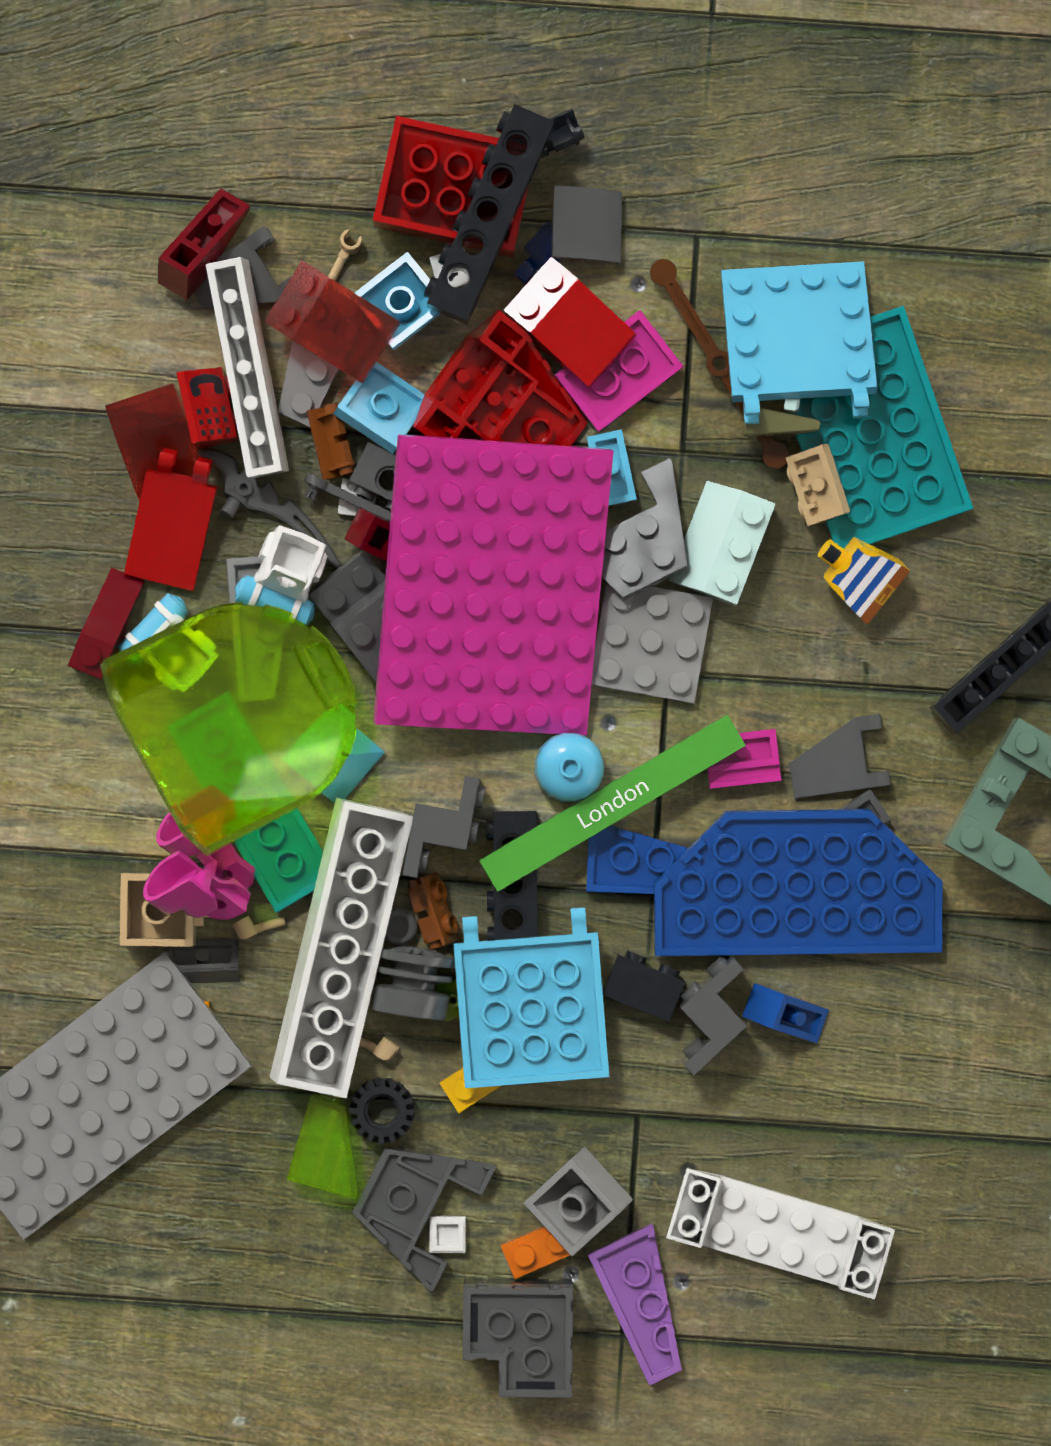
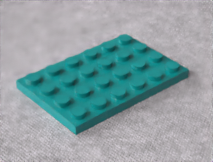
[783,305,974,549]

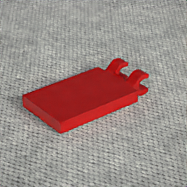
[124,447,218,591]

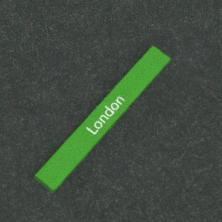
[479,714,746,892]

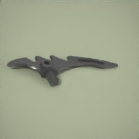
[201,449,341,568]

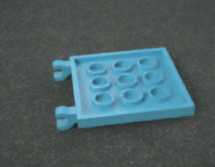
[721,261,877,425]
[454,907,609,1088]

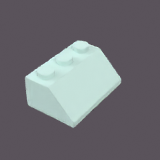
[668,481,775,607]

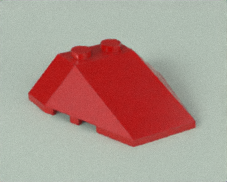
[413,310,588,446]

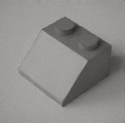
[523,1146,633,1256]

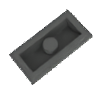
[167,939,240,983]

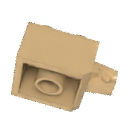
[120,873,211,947]

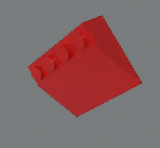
[373,116,529,258]

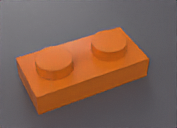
[501,1226,581,1279]

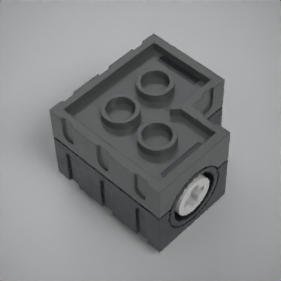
[463,1278,573,1398]

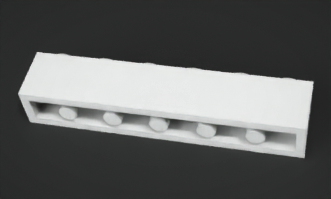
[206,257,289,478]

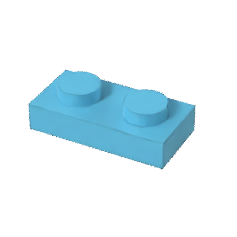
[587,429,637,506]

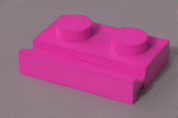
[707,729,781,789]

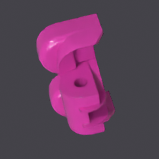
[143,785,255,920]

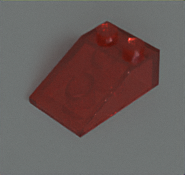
[264,260,401,383]
[105,383,209,502]

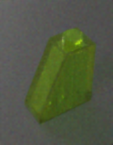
[286,1093,359,1200]

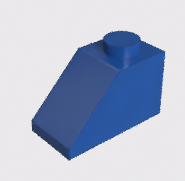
[742,983,829,1043]

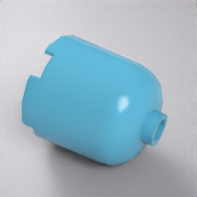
[534,733,605,803]

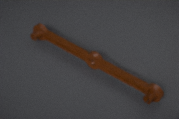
[650,259,789,469]

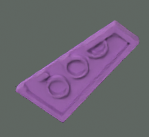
[588,1223,682,1385]

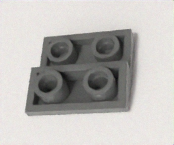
[551,185,622,264]

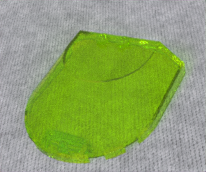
[100,602,357,857]

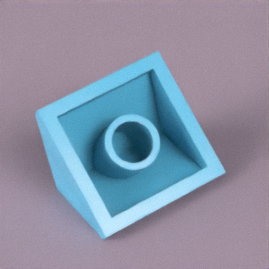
[351,252,440,350]

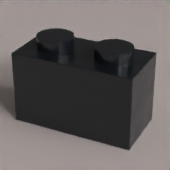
[603,950,685,1022]

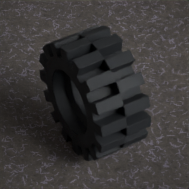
[349,1077,415,1144]

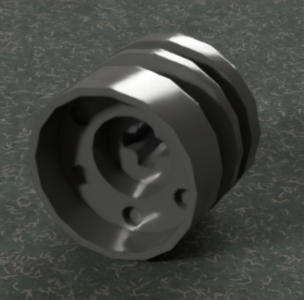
[372,946,455,1020]

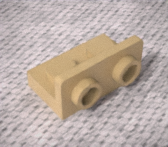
[786,444,850,526]

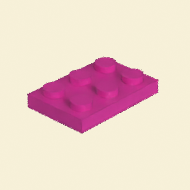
[555,310,684,433]

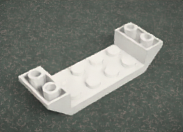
[666,1168,895,1300]

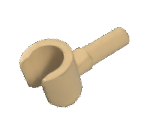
[328,230,362,280]
[233,916,285,939]
[359,1037,399,1061]

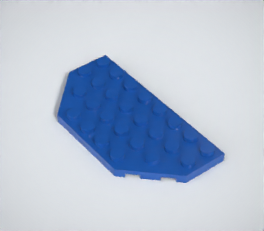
[654,809,943,956]

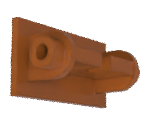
[306,403,356,480]
[407,872,460,949]

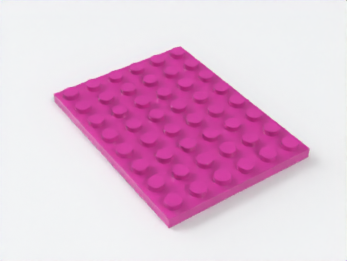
[373,434,614,736]

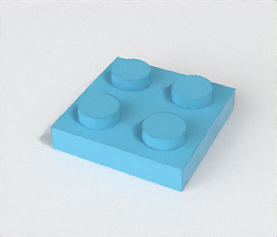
[333,358,425,454]

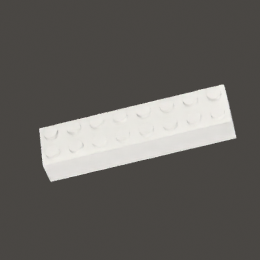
[270,797,413,1098]

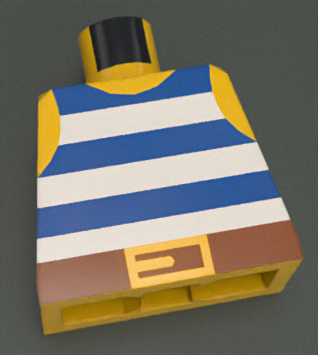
[818,537,910,624]

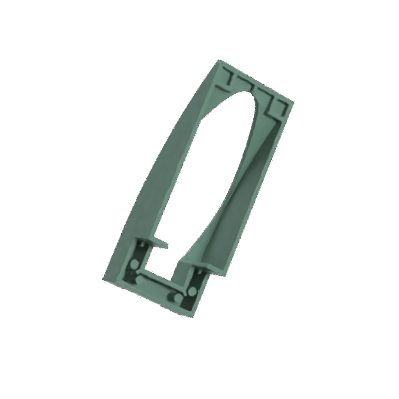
[941,718,1051,909]

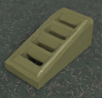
[742,408,820,437]

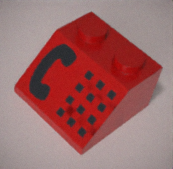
[176,367,239,449]

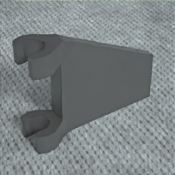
[194,226,304,309]
[789,714,891,798]

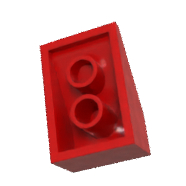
[504,257,637,388]

